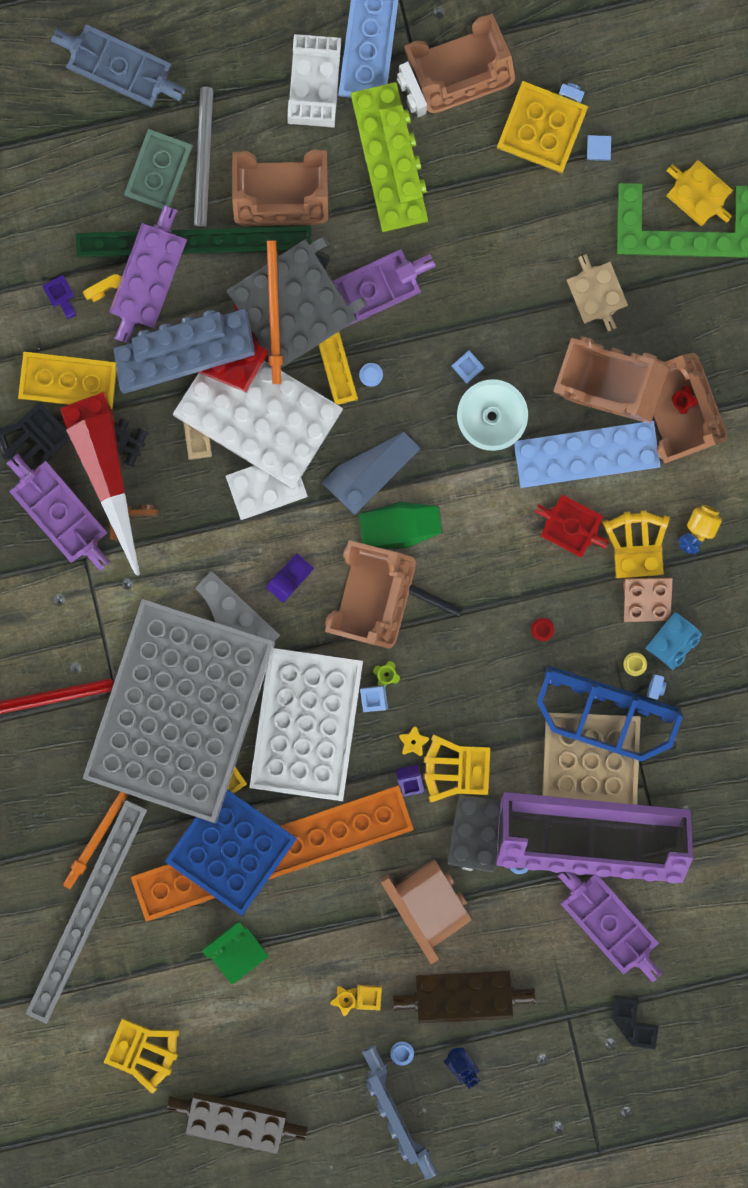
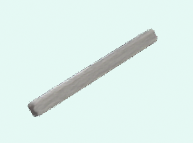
[194,87,213,228]

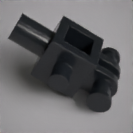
[115,418,149,467]

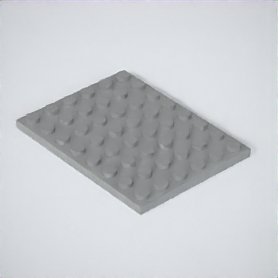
[82,599,276,823]

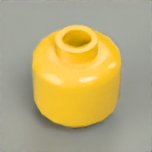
[687,505,722,541]

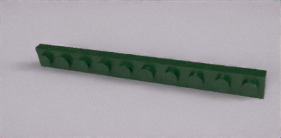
[75,226,312,258]

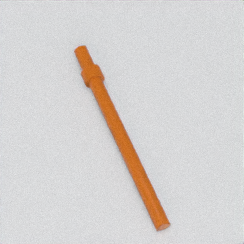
[267,240,283,384]
[62,792,129,889]

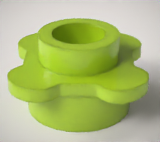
[373,661,400,687]

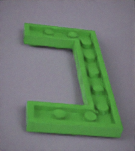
[617,183,748,258]

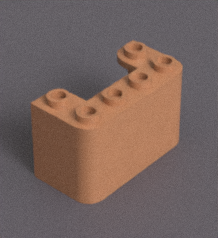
[553,336,669,423]

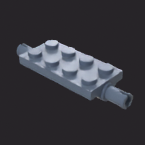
[51,24,186,108]
[362,1045,438,1180]

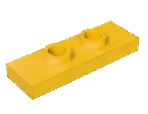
[319,332,358,405]

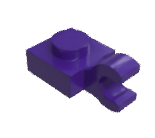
[42,275,77,320]

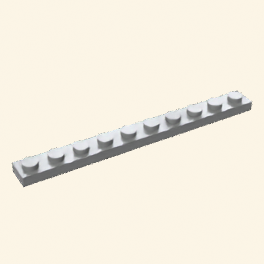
[25,799,148,1024]

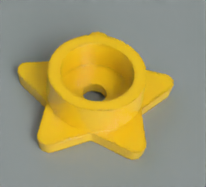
[399,726,429,756]
[330,986,357,1016]

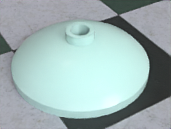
[457,380,528,451]

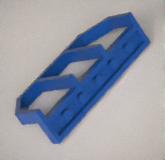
[537,665,683,761]

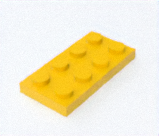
[18,352,117,410]

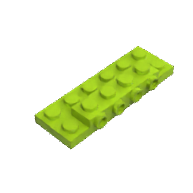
[350,82,428,232]

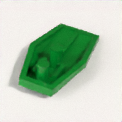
[359,502,443,548]

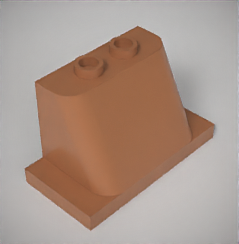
[381,859,472,964]

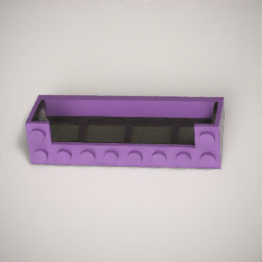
[496,792,693,884]

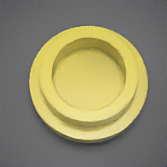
[623,652,647,676]

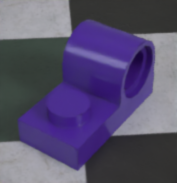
[266,553,314,603]

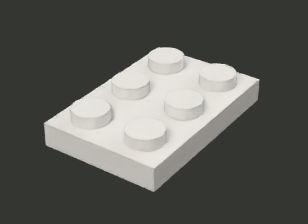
[226,465,308,520]

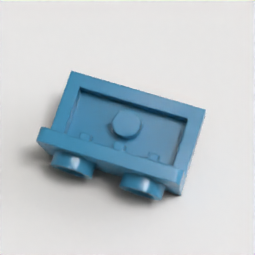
[646,612,702,670]

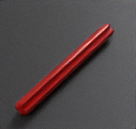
[0,678,114,714]

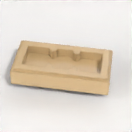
[184,422,212,460]

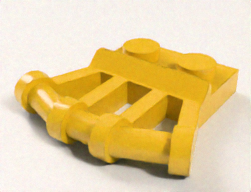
[602,510,670,578]
[423,734,490,802]
[104,1018,180,1093]

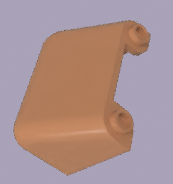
[404,13,515,113]
[232,150,328,226]
[654,353,727,464]
[325,540,416,649]

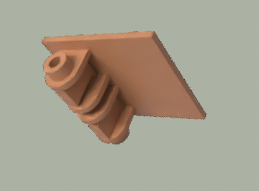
[623,577,672,622]

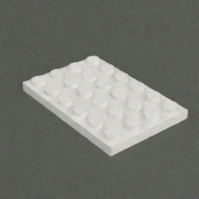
[173,361,343,489]
[249,648,363,801]

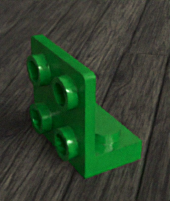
[202,919,268,985]

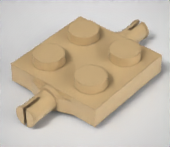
[567,254,628,332]

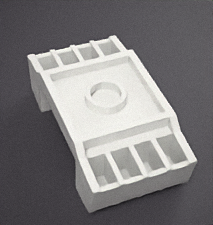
[287,34,342,128]

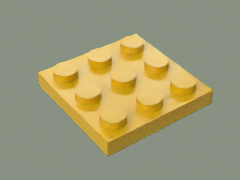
[497,81,588,173]

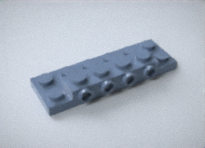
[113,309,255,394]

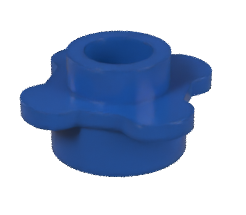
[677,533,701,554]

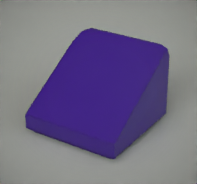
[396,765,425,798]

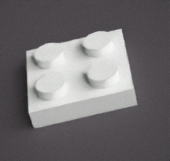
[397,62,427,118]

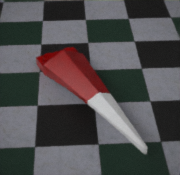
[60,392,140,576]

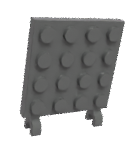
[226,236,368,368]

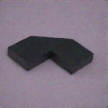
[611,995,659,1050]

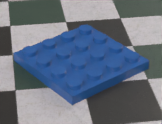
[165,789,297,916]

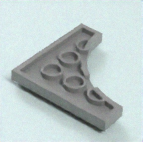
[195,571,280,641]

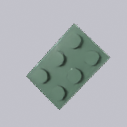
[124,129,193,210]

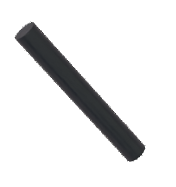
[404,585,463,617]

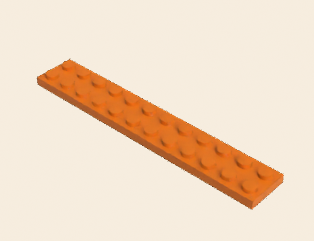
[131,785,414,922]

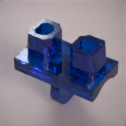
[443,1048,480,1089]

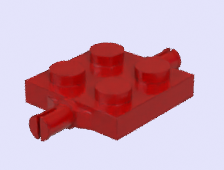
[534,495,610,558]

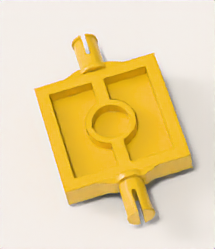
[666,160,733,227]

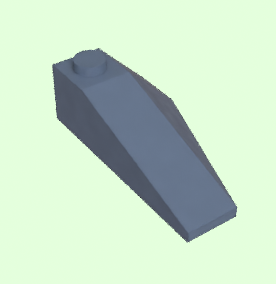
[321,432,421,515]

